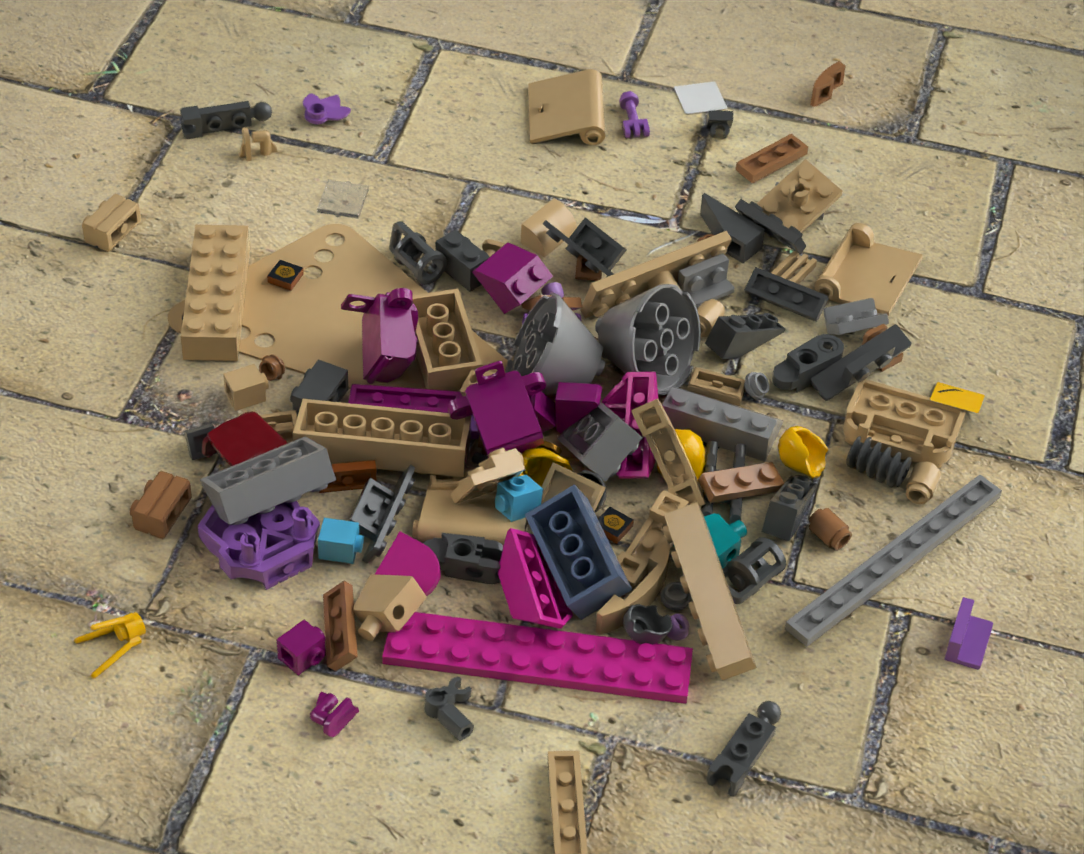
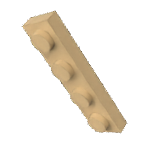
[547,751,588,854]

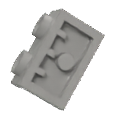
[678,253,734,308]
[823,298,889,335]

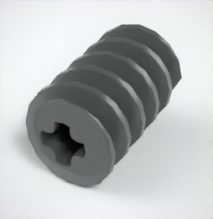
[846,436,912,488]

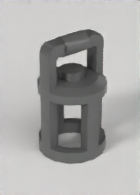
[389,221,447,285]
[722,537,786,604]

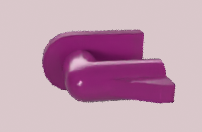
[310,692,359,737]

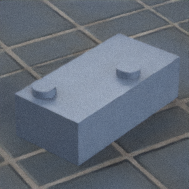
[524,484,632,620]

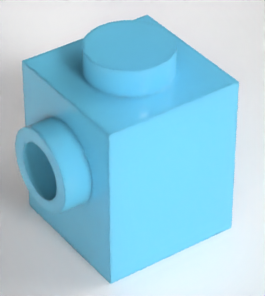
[495,475,543,522]
[318,518,364,564]

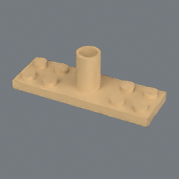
[580,231,732,319]

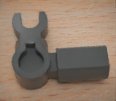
[424,676,474,741]

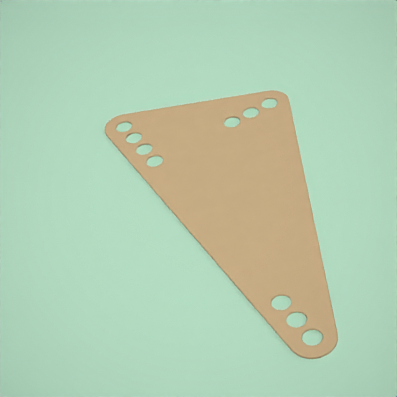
[168,224,576,459]

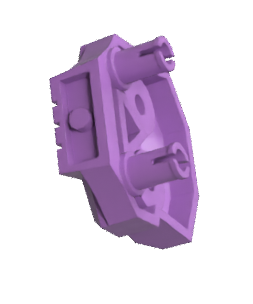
[198,501,320,590]

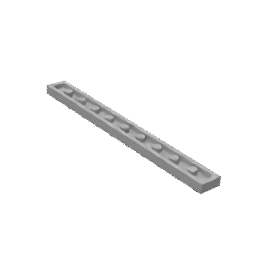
[785,475,1002,647]

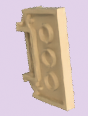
[843,379,967,469]

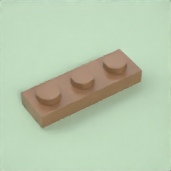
[736,134,808,183]
[698,462,784,503]
[323,581,358,671]

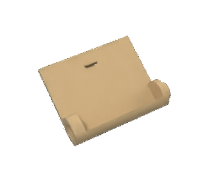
[528,69,605,145]
[814,223,923,316]
[412,481,527,546]

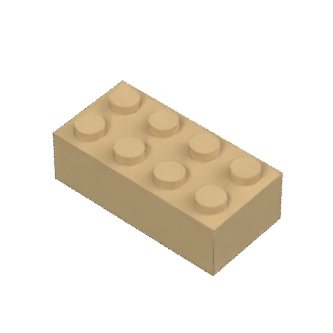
[413,289,483,392]

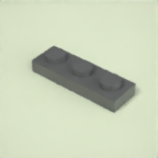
[735,199,807,255]
[744,267,828,322]

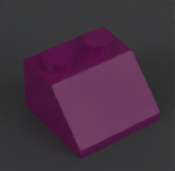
[472,242,553,314]

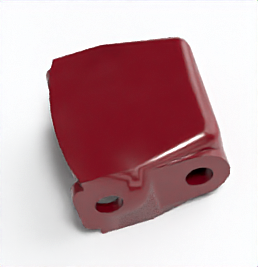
[202,411,288,467]

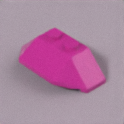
[601,372,658,479]
[498,528,573,629]

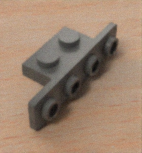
[543,217,627,277]
[810,324,912,401]
[348,465,416,563]

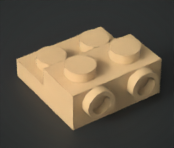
[451,448,525,504]

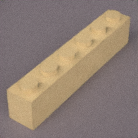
[663,502,757,681]

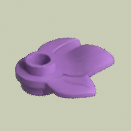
[303,93,351,125]

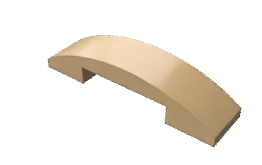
[631,398,706,507]
[617,490,689,587]
[595,540,670,635]

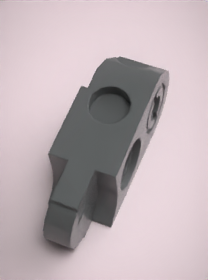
[772,334,844,393]
[423,533,504,584]

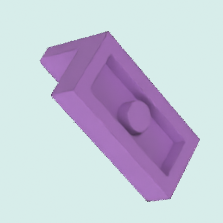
[944,597,993,670]

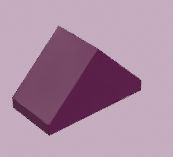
[555,382,602,434]

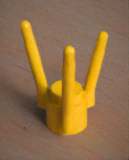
[74,612,146,678]

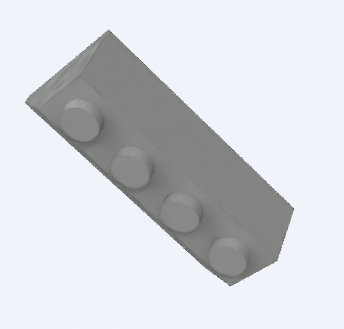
[662,387,783,462]
[200,436,336,525]

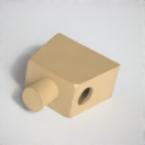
[353,574,427,641]

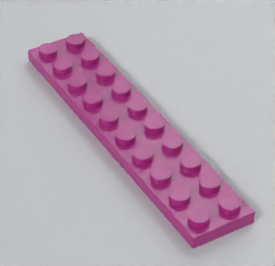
[382,612,693,704]

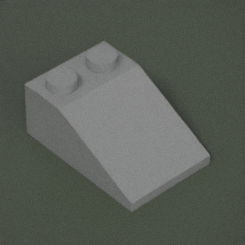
[557,401,643,482]

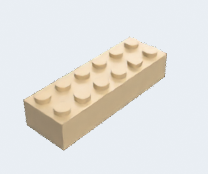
[181,224,250,361]
[293,399,472,477]

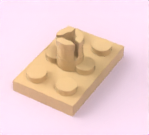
[757,159,843,233]

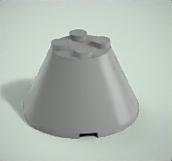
[595,284,701,395]
[505,292,605,396]

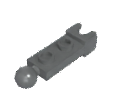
[180,101,272,139]
[707,701,781,797]

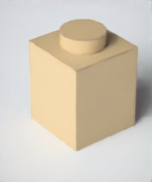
[223,364,269,411]

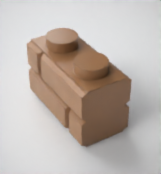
[130,471,192,539]

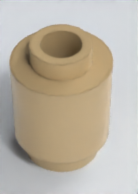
[697,299,725,337]
[905,462,941,504]

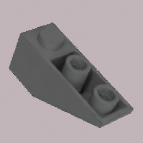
[700,193,765,263]
[705,313,786,359]
[762,475,818,541]

